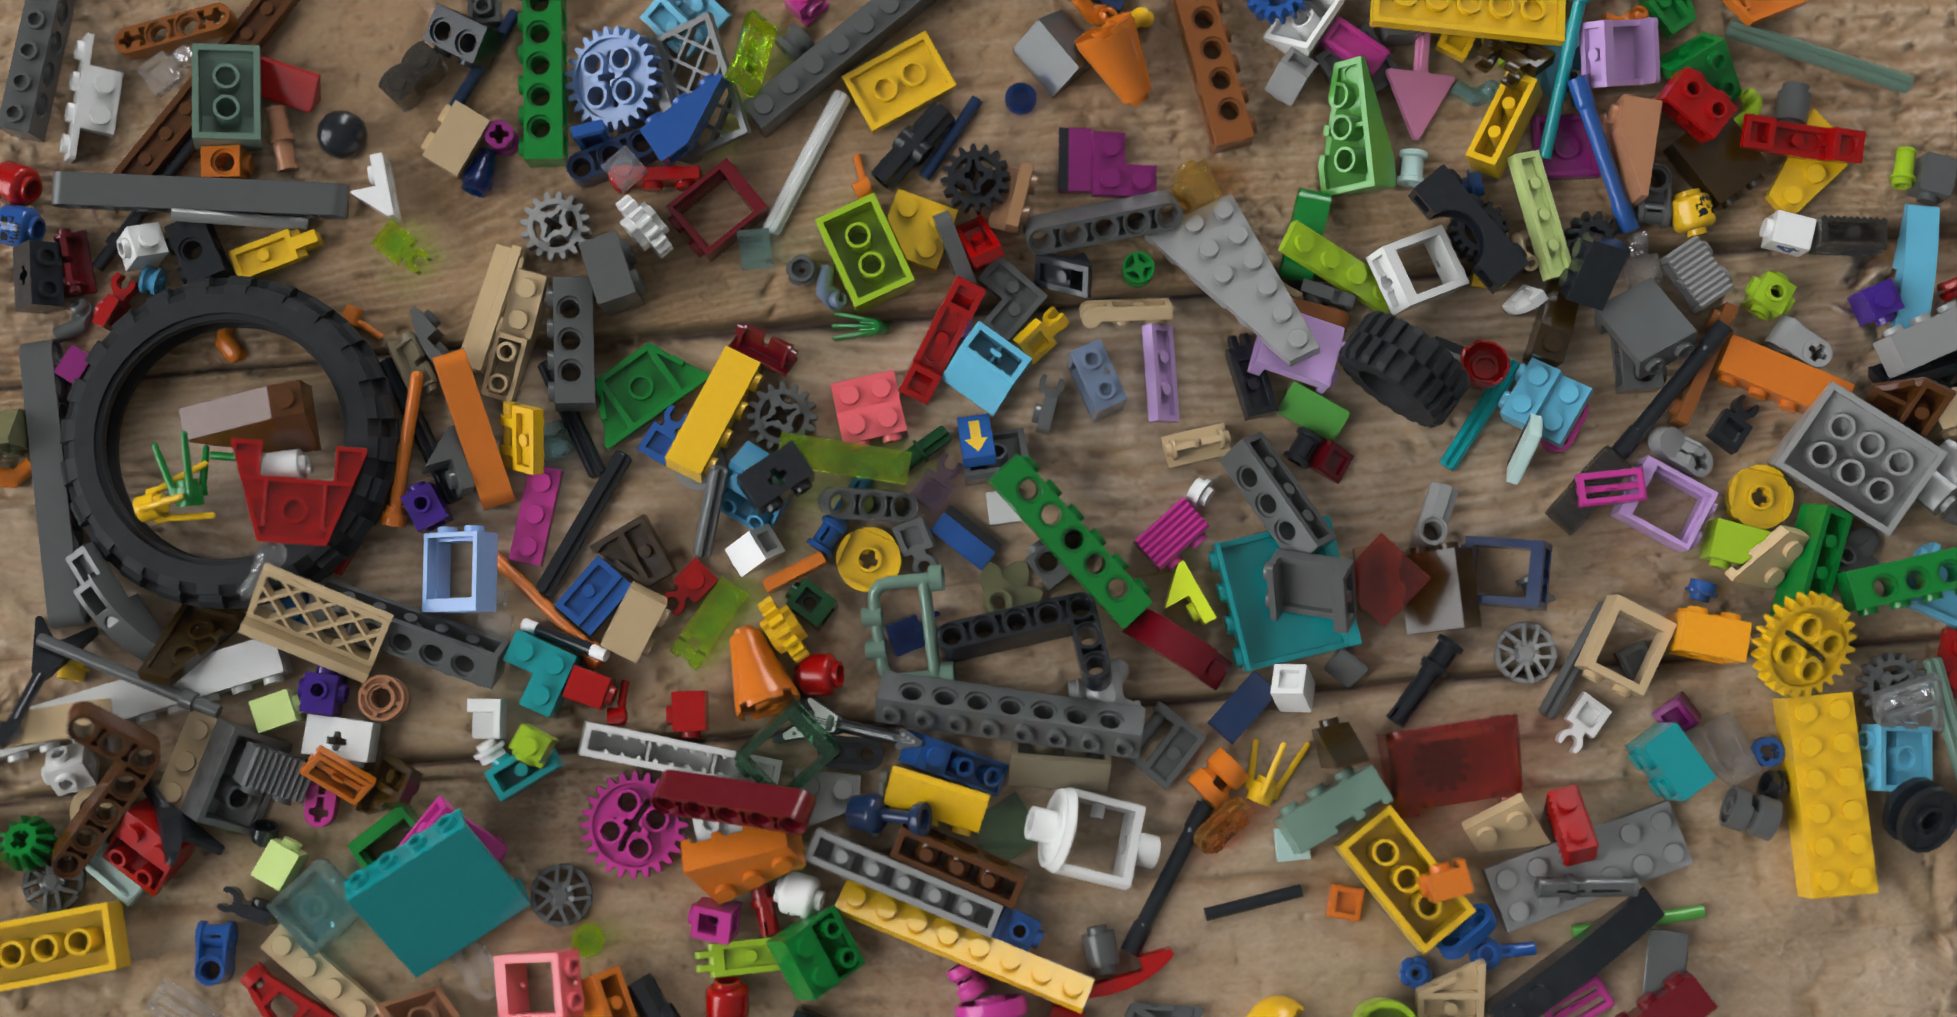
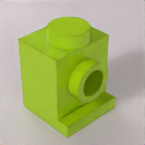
[508,723,559,769]

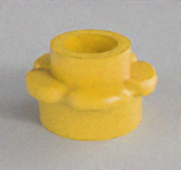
[56,659,90,682]

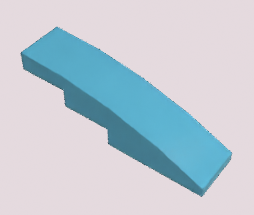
[1890,204,1940,329]

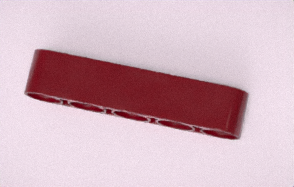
[650,770,816,835]

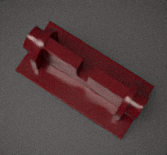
[54,228,97,299]
[728,323,798,377]

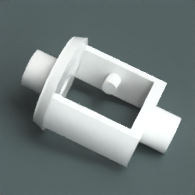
[1024,787,1161,890]

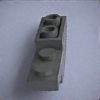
[65,541,162,661]

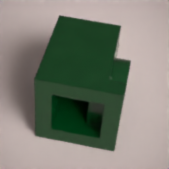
[785,577,838,632]

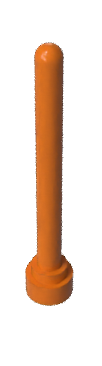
[379,371,424,528]
[497,553,612,671]

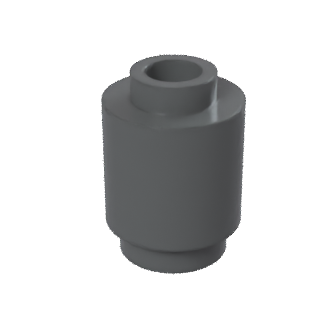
[1774,81,1812,125]
[1081,924,1120,976]

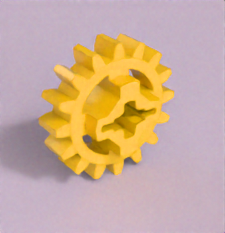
[757,596,810,663]

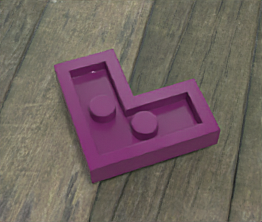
[1091,131,1157,199]

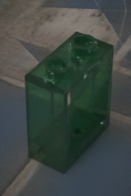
[734,698,840,789]

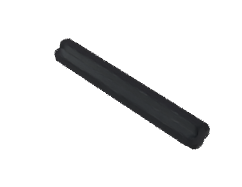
[538,360,605,479]

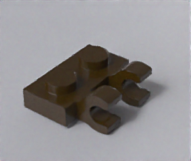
[1474,38,1556,89]

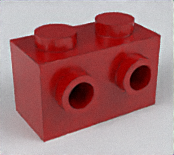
[1655,67,1738,144]

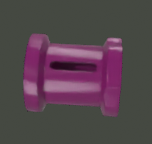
[484,120,519,156]

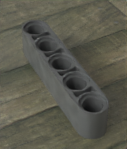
[1023,190,1183,255]

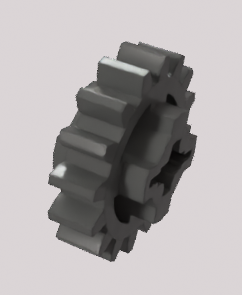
[747,381,819,451]
[1854,652,1931,724]

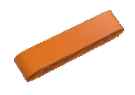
[432,348,515,511]

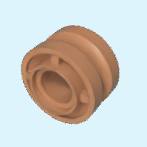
[358,675,411,722]

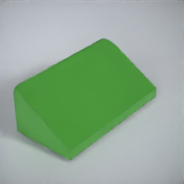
[1277,381,1351,441]

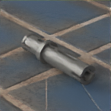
[1534,873,1639,900]

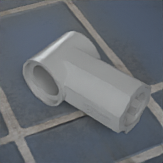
[1412,482,1458,549]

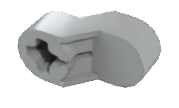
[1648,426,1713,477]

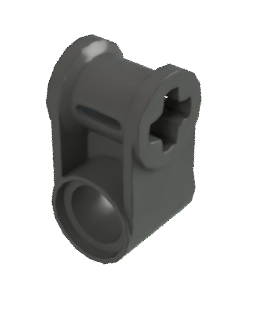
[1633,163,1672,228]

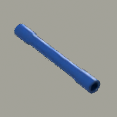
[1567,74,1639,235]

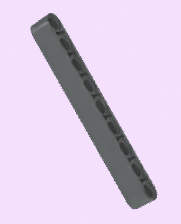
[51,171,349,220]
[19,339,91,629]

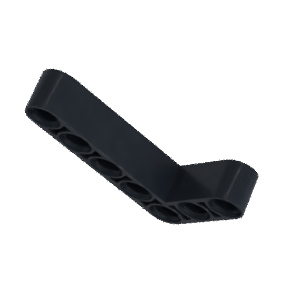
[937,592,1112,692]

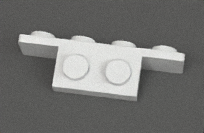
[59,33,123,164]

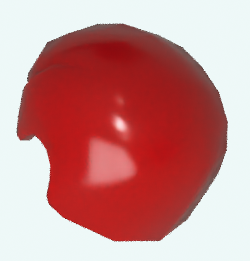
[1460,340,1510,389]

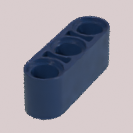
[566,128,658,188]

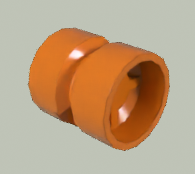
[1187,747,1250,810]

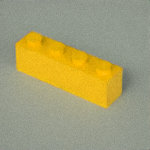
[665,346,764,484]

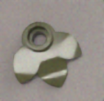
[980,560,1043,613]

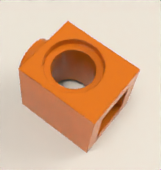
[201,145,254,179]

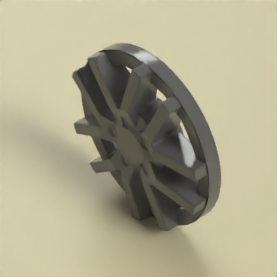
[21,856,86,913]
[530,863,593,927]

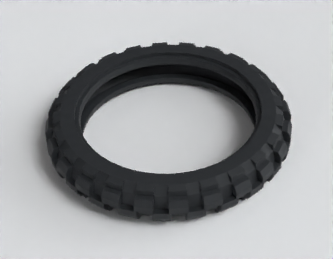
[60,276,400,610]

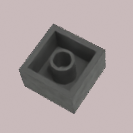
[578,230,648,317]

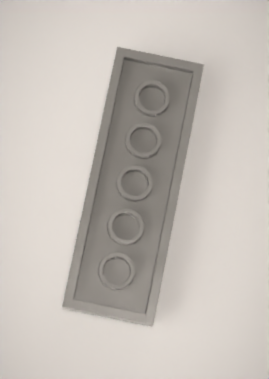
[1481,800,1693,932]

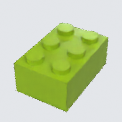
[815,193,916,314]

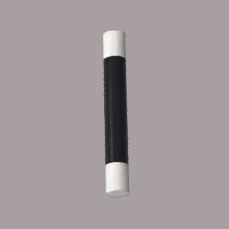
[520,618,610,662]

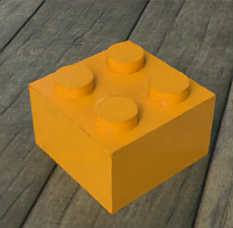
[1664,606,1752,665]

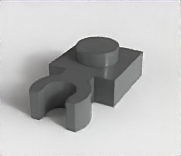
[1298,278,1356,312]
[891,514,939,573]

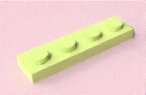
[1507,150,1572,281]

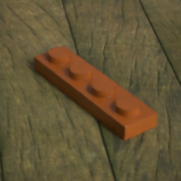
[1666,302,1739,429]

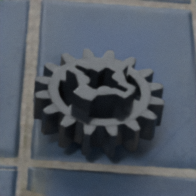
[940,143,1011,215]

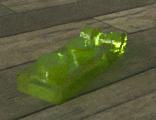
[725,9,777,97]
[670,576,750,670]

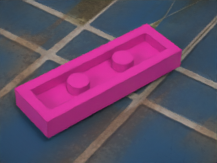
[509,467,564,567]

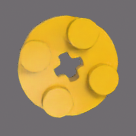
[1724,465,1794,530]
[836,527,902,593]

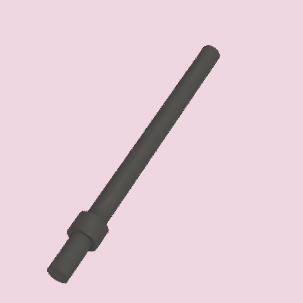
[36,633,223,718]

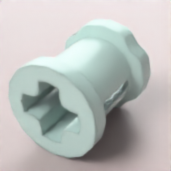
[1396,148,1428,188]

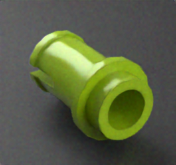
[1889,146,1917,190]

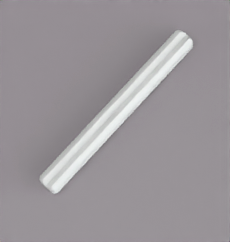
[763,90,850,235]

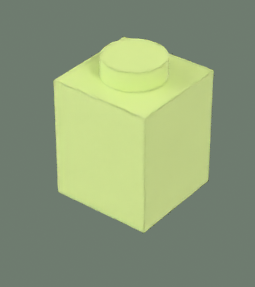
[249,689,306,733]
[251,836,309,891]

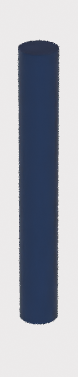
[919,96,983,182]

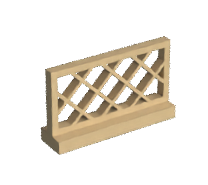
[238,563,394,683]

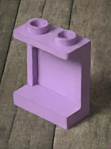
[1579,17,1660,88]
[1247,313,1346,395]

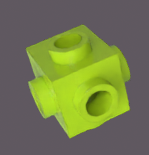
[1740,270,1797,321]

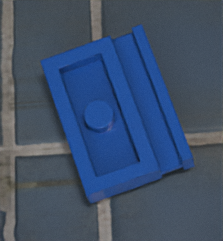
[555,556,631,637]

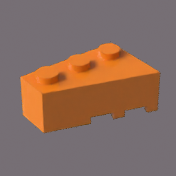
[680,826,805,905]

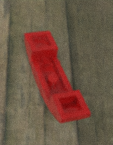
[1740,114,1866,164]
[898,275,987,405]
[1088,946,1174,998]

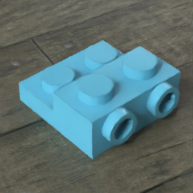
[1498,357,1593,448]
[1858,724,1933,791]

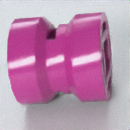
[946,964,991,1003]

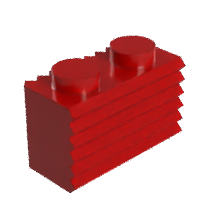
[1544,785,1600,866]

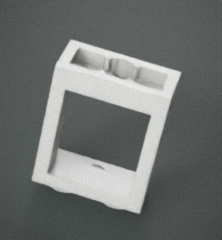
[1366,225,1469,316]

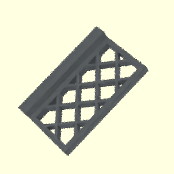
[646,12,752,164]

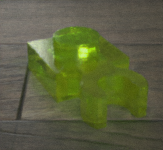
[370,219,432,275]

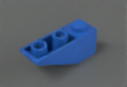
[639,73,729,166]
[898,729,1009,796]

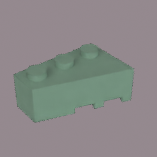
[1273,765,1394,854]

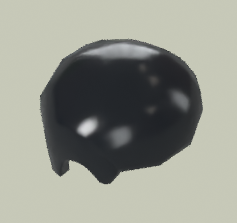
[317,110,368,160]

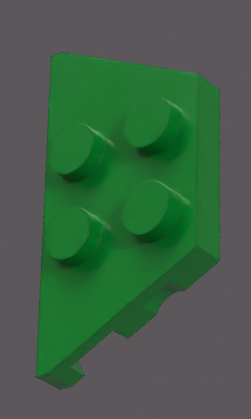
[595,342,709,451]

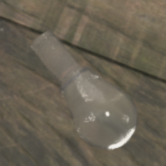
[238,542,287,598]

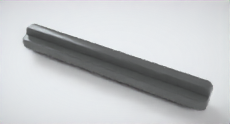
[1539,601,1604,719]

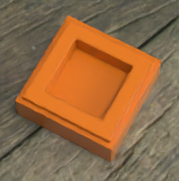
[1326,883,1365,922]

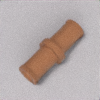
[264,105,299,173]

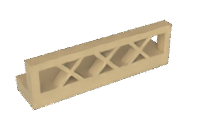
[461,244,529,376]

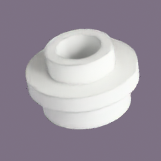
[1186,477,1215,509]
[473,737,506,766]

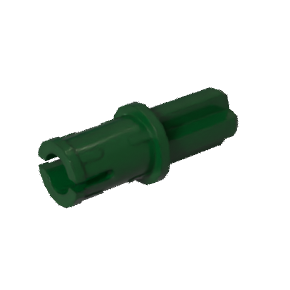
[890,425,952,477]

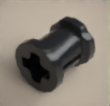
[1283,427,1324,470]

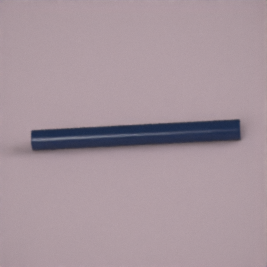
[449,8,518,106]

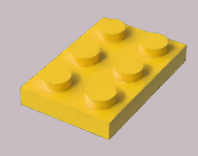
[841,31,957,134]

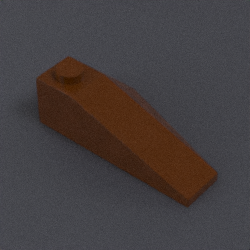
[179,380,321,454]

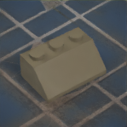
[1008,741,1112,793]

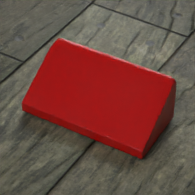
[260,55,321,112]

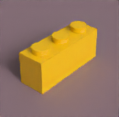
[1465,71,1543,180]

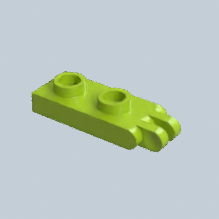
[694,936,780,978]

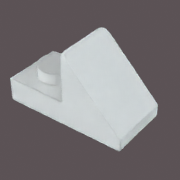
[351,152,402,223]

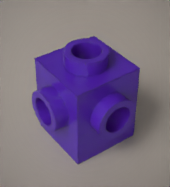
[298,666,350,716]

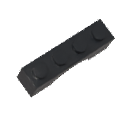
[1408,164,1529,294]

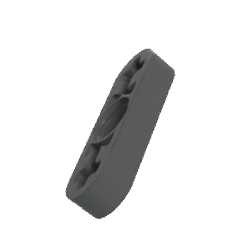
[932,210,978,285]

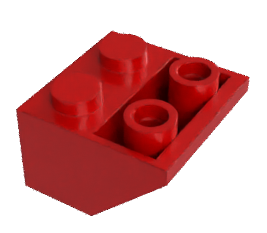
[102,797,196,897]

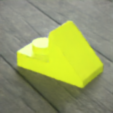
[1163,560,1217,626]

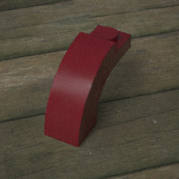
[1121,608,1233,691]

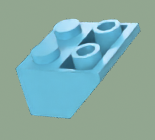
[941,321,1032,417]

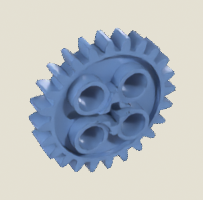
[565,25,664,132]

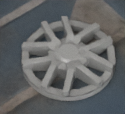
[1494,622,1558,684]

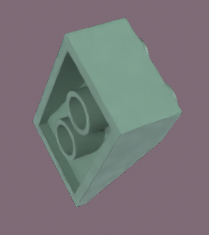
[191,43,263,151]

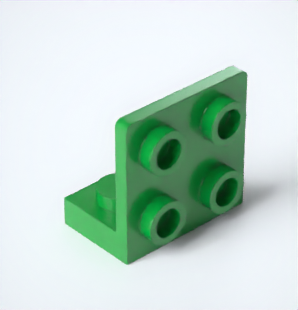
[1660,31,1742,102]

